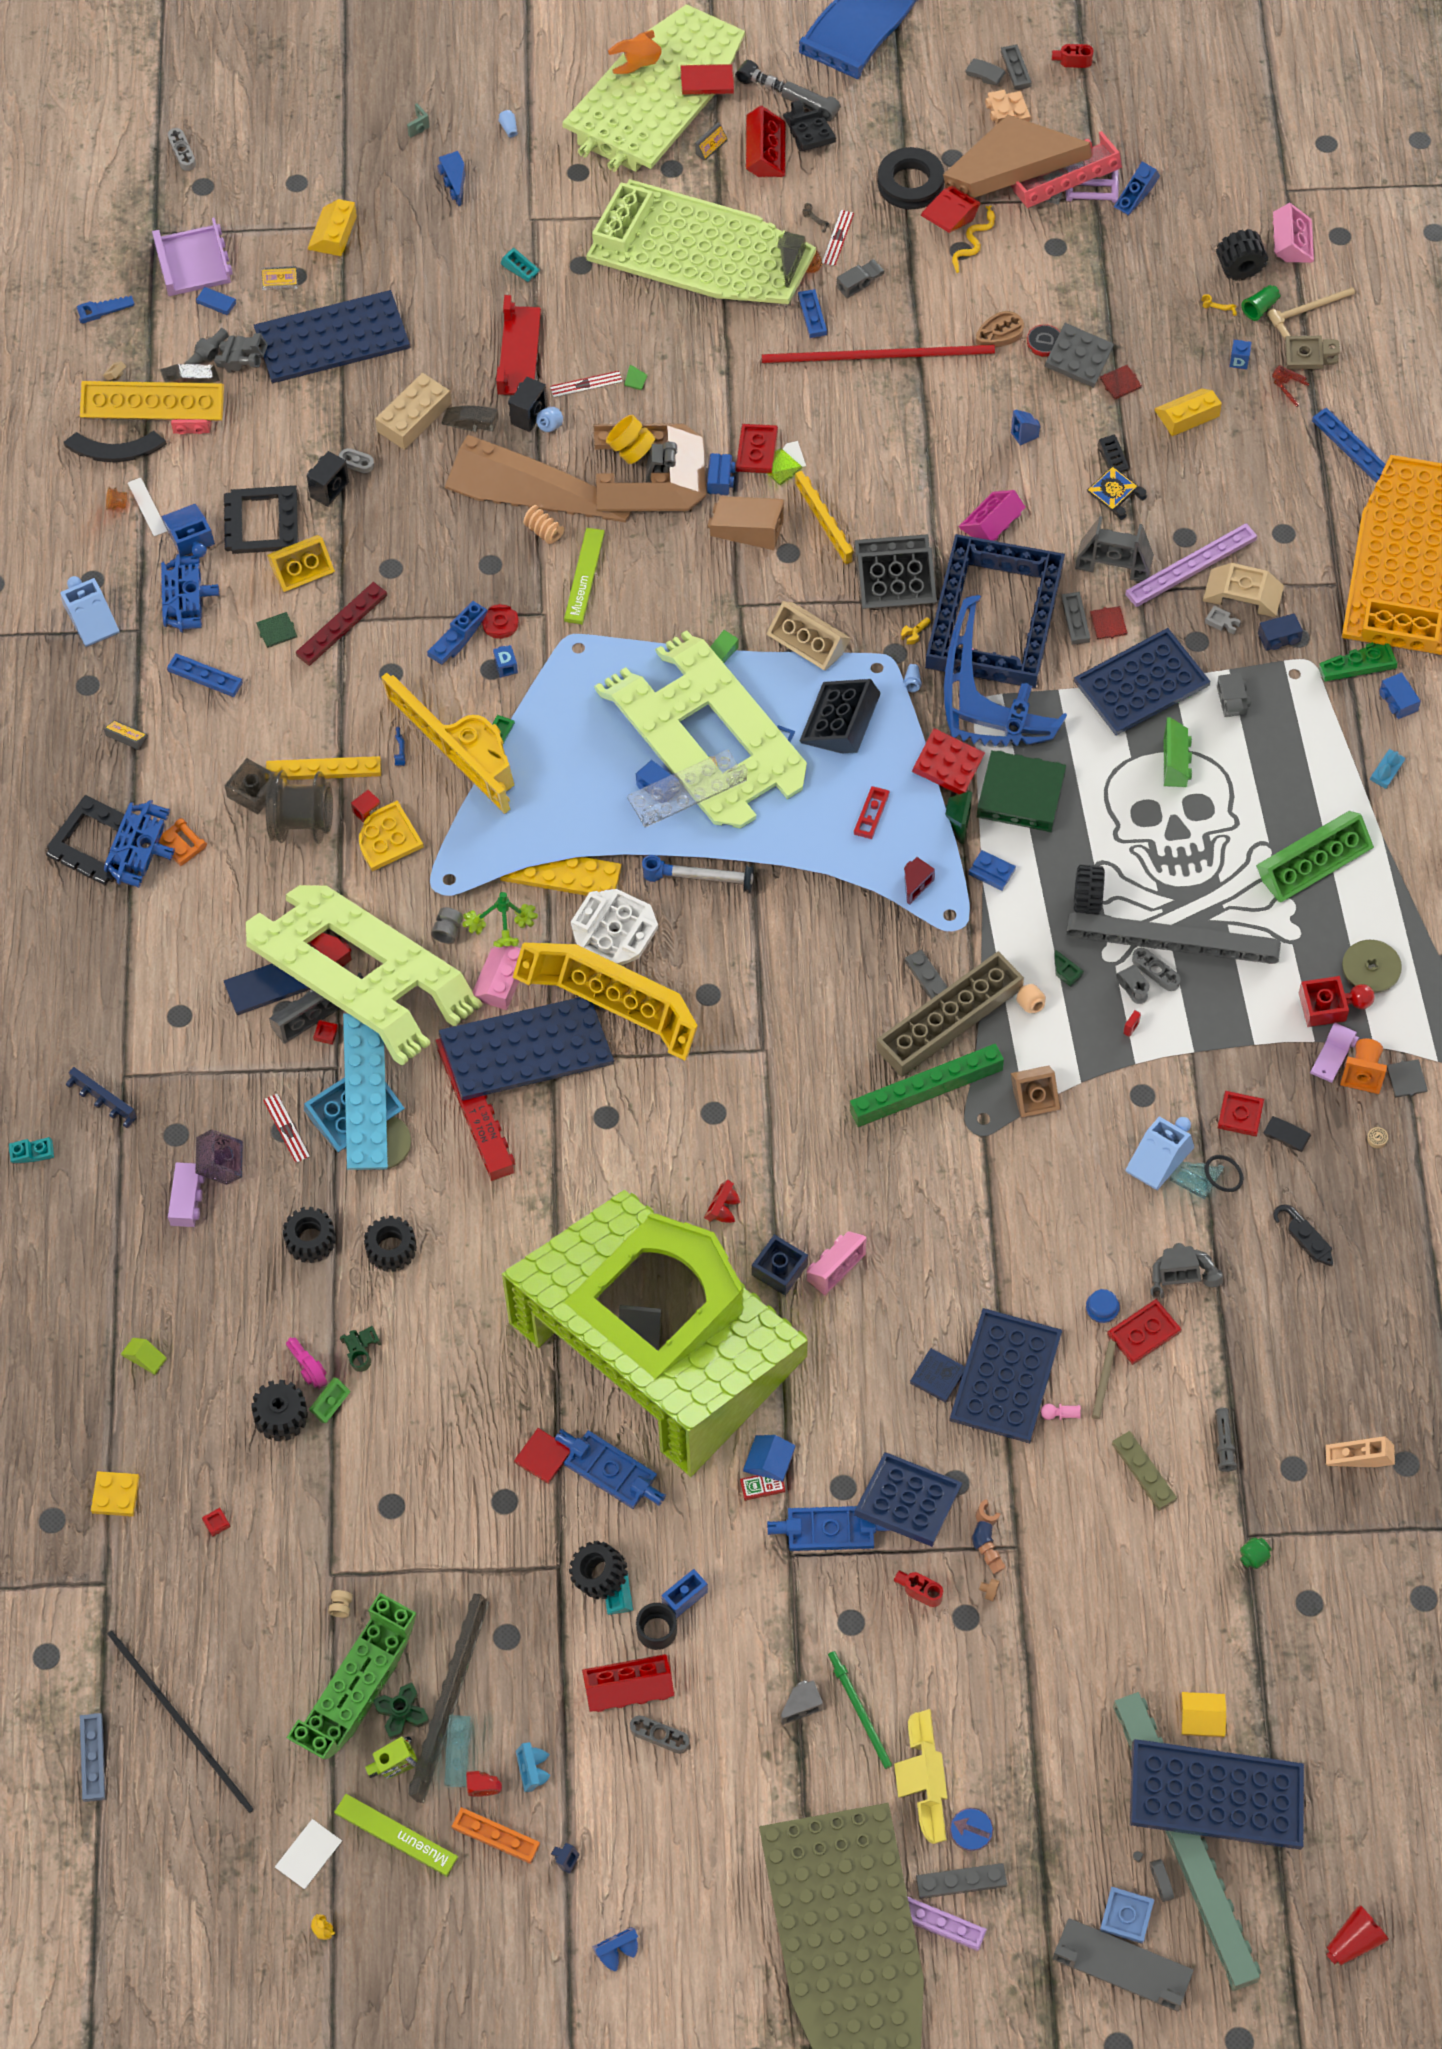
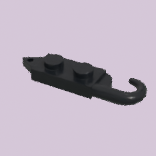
[1273,1204,1333,1266]

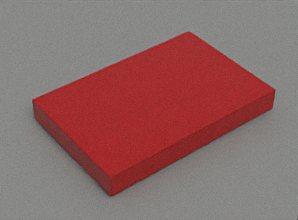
[680,64,734,95]
[736,424,778,474]
[1107,1298,1182,1365]

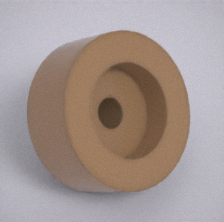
[979,1579,1000,1601]

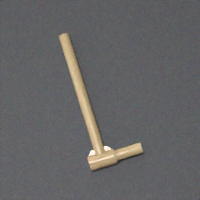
[1267,287,1355,340]

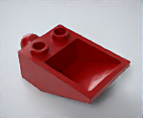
[920,186,981,233]

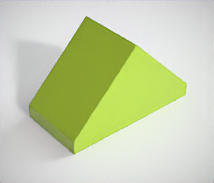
[121,1338,167,1375]

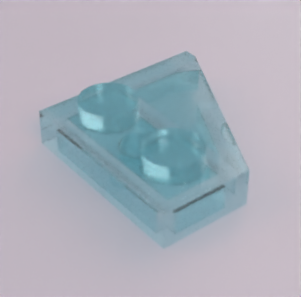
[1170,1162,1224,1199]

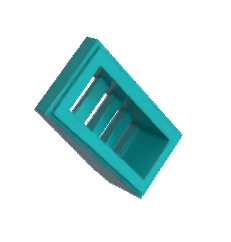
[500,247,540,282]

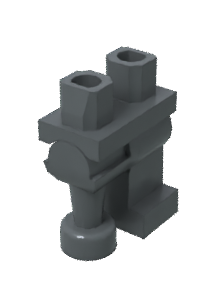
[214,333,268,373]

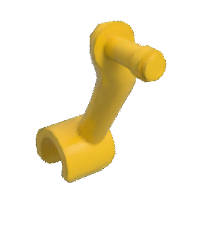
[1201,294,1237,316]

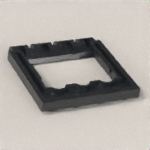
[224,485,299,554]
[46,795,137,885]

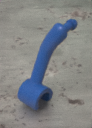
[394,727,405,766]

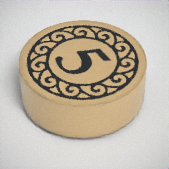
[1367,1127,1388,1148]

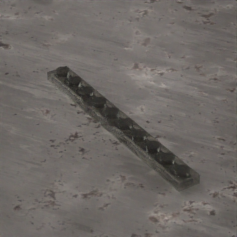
[408,1593,489,1803]

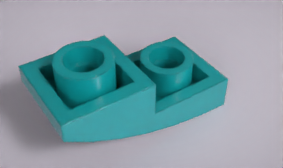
[9,1137,54,1163]

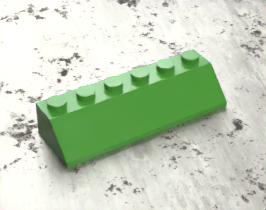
[1256,811,1374,902]

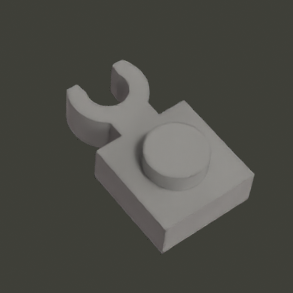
[1205,606,1241,634]

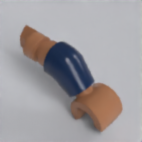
[972,1499,1006,1574]

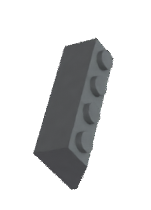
[269,990,341,1044]

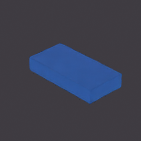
[196,287,236,316]

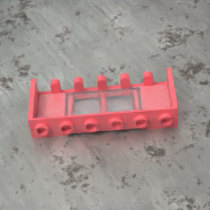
[1010,131,1122,208]

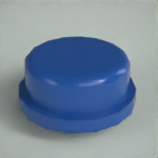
[1086,1289,1120,1323]

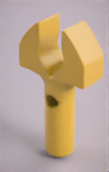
[901,617,931,645]

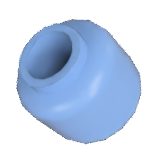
[536,407,563,432]

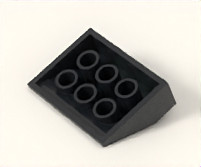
[799,679,881,753]

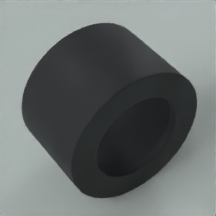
[636,1603,677,1650]

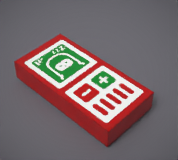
[740,1475,785,1501]

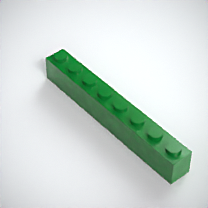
[850,1043,1004,1127]

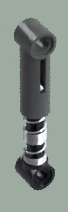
[735,60,841,121]

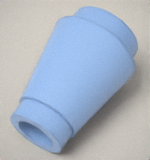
[498,110,518,137]
[903,664,922,692]

